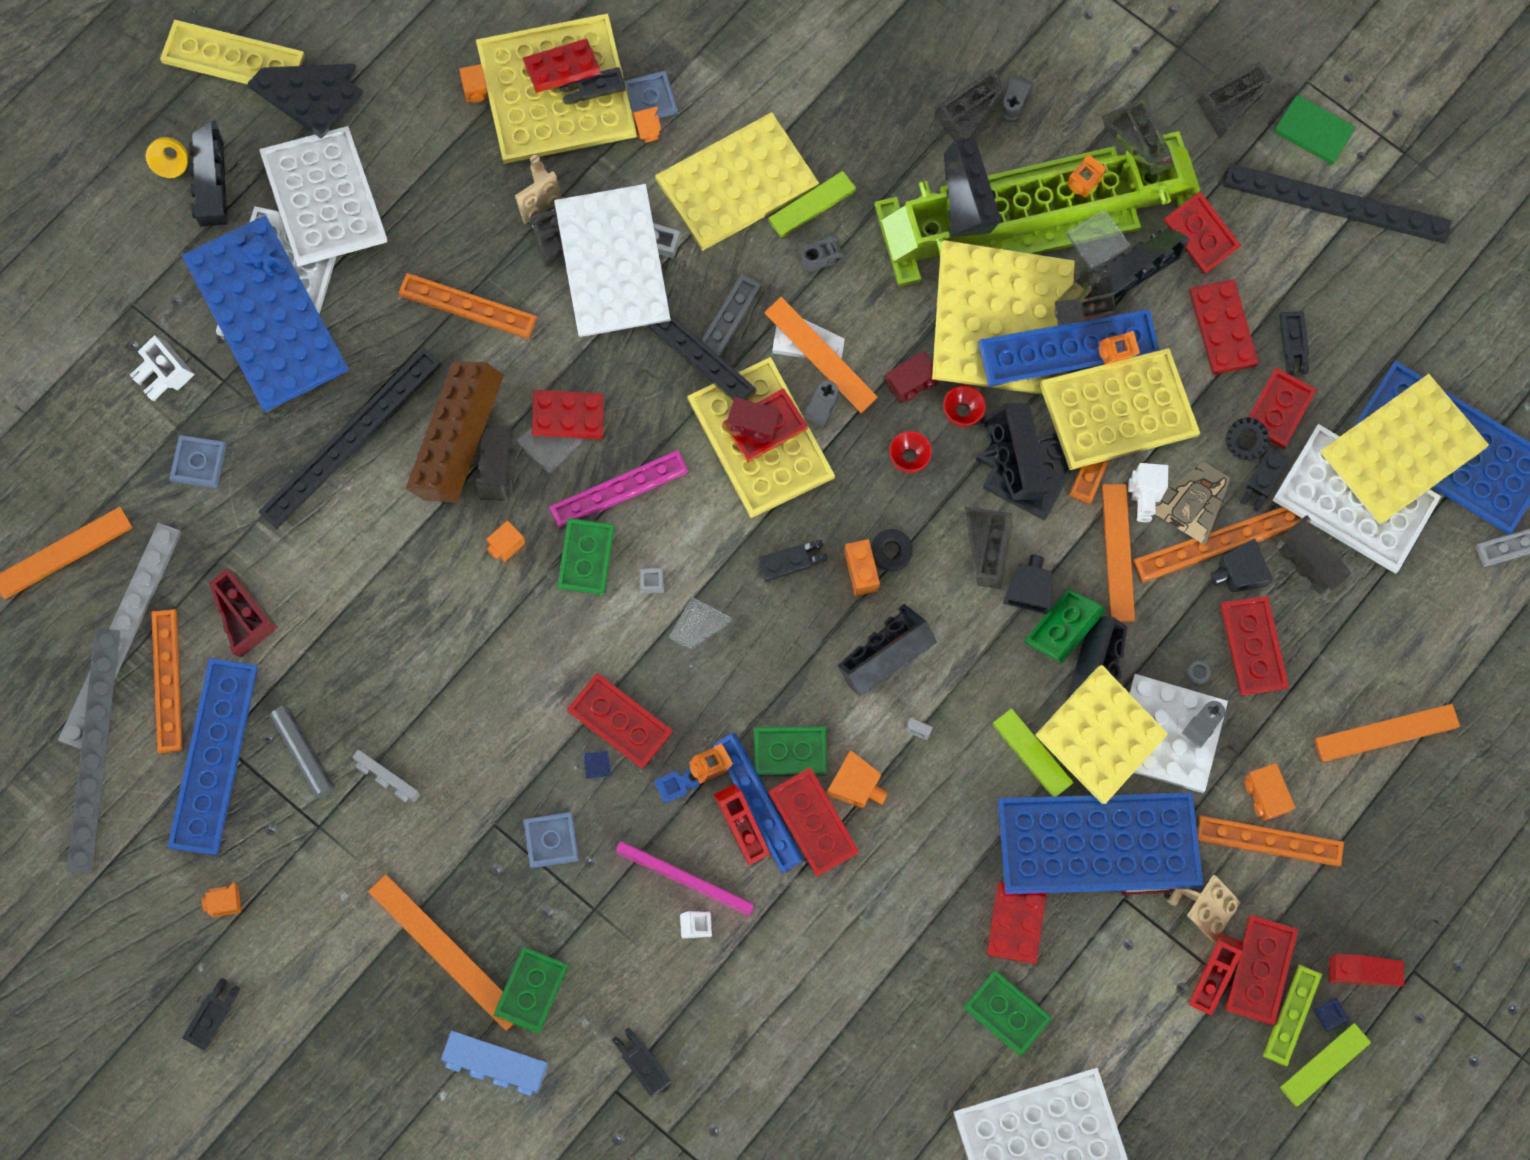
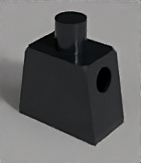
[1211,539,1273,592]
[1003,555,1052,614]

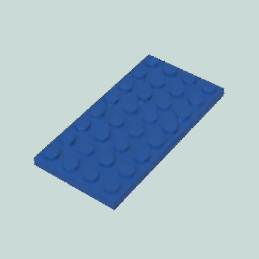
[182,215,349,412]
[1352,360,1530,535]
[997,793,1203,894]

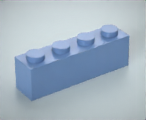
[441,1031,548,1096]

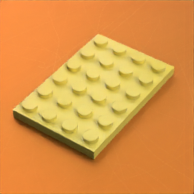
[655,112,819,251]
[1039,348,1200,470]
[687,357,835,518]
[1320,374,1489,525]

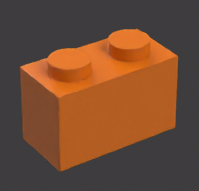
[844,539,880,597]
[1244,763,1295,822]

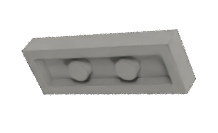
[352,750,420,803]

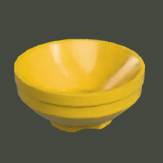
[146,137,189,178]

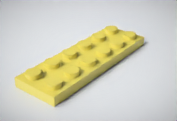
[160,20,305,84]

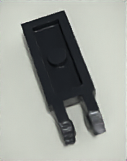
[559,67,626,105]
[1279,311,1309,375]
[1240,447,1290,512]
[758,540,828,581]
[182,978,240,1051]
[612,1027,672,1098]

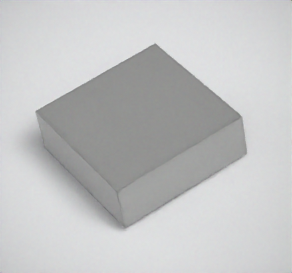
[639,568,664,594]
[906,718,933,740]

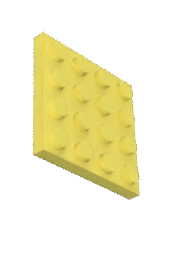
[1035,665,1168,804]

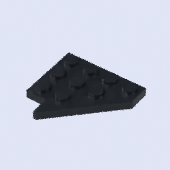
[247,64,363,139]
[976,433,1073,521]

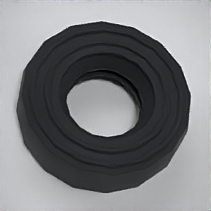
[871,529,913,572]

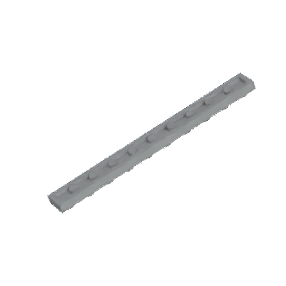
[58,523,182,750]

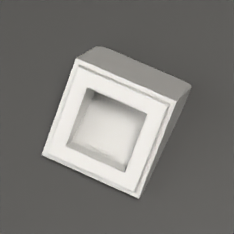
[680,911,712,938]

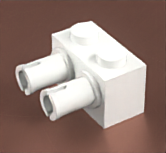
[130,336,195,401]
[1128,463,1168,522]

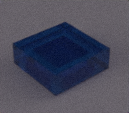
[584,751,611,779]
[1313,997,1349,1031]

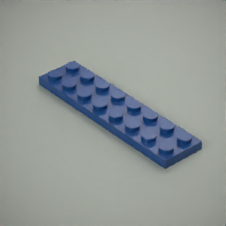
[978,309,1160,387]
[167,658,258,856]

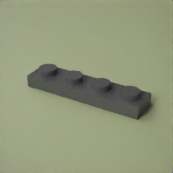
[701,274,761,356]

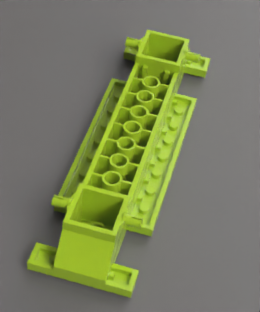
[874,130,1200,287]

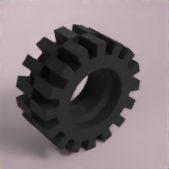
[1226,417,1269,460]

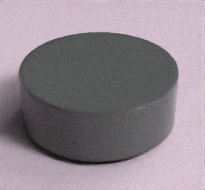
[1186,660,1212,685]

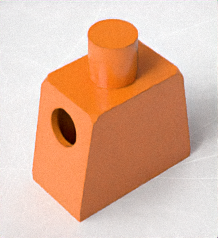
[827,751,889,808]

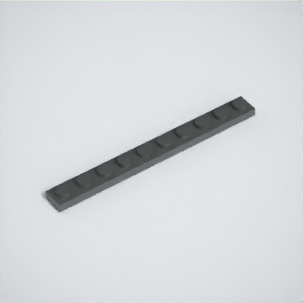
[66,628,120,874]

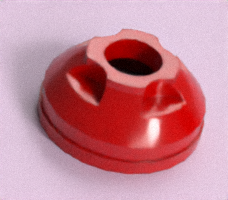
[943,385,986,427]
[889,431,932,473]

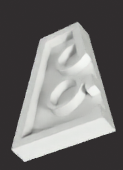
[772,318,845,359]

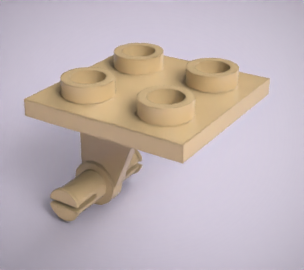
[515,155,563,224]
[1167,875,1241,942]

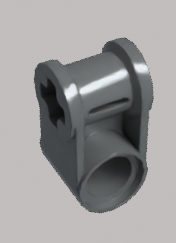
[1001,76,1033,122]
[800,235,846,272]
[803,380,838,428]
[1182,701,1225,748]

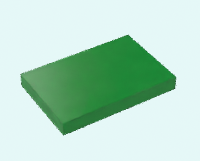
[1274,95,1356,165]
[557,518,615,596]
[1024,588,1106,664]
[754,726,827,776]
[493,946,569,1035]
[963,969,1052,1057]

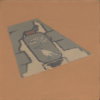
[1155,461,1231,545]

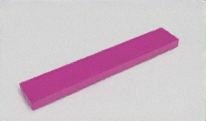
[549,450,688,529]
[616,841,754,917]

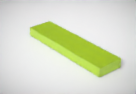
[768,171,856,239]
[992,708,1074,797]
[1262,964,1322,1067]
[1279,1023,1371,1107]

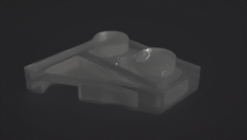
[669,597,732,651]

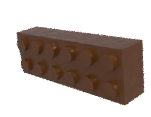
[405,361,504,503]

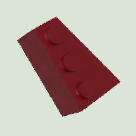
[209,568,278,658]

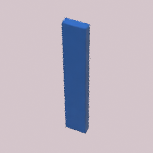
[713,733,804,873]

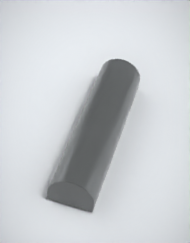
[270,705,336,799]

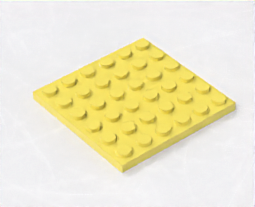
[476,14,637,164]
[932,240,1075,395]

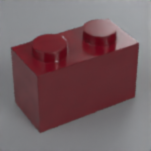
[884,350,938,403]
[726,397,780,443]

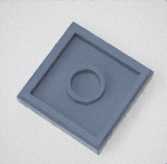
[624,70,678,124]
[169,435,227,488]
[523,812,579,869]

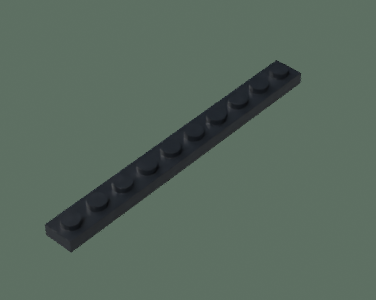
[1224,163,1452,244]
[258,348,441,530]

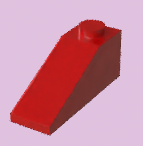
[713,784,770,865]
[1189,932,1243,1016]
[1329,954,1404,987]

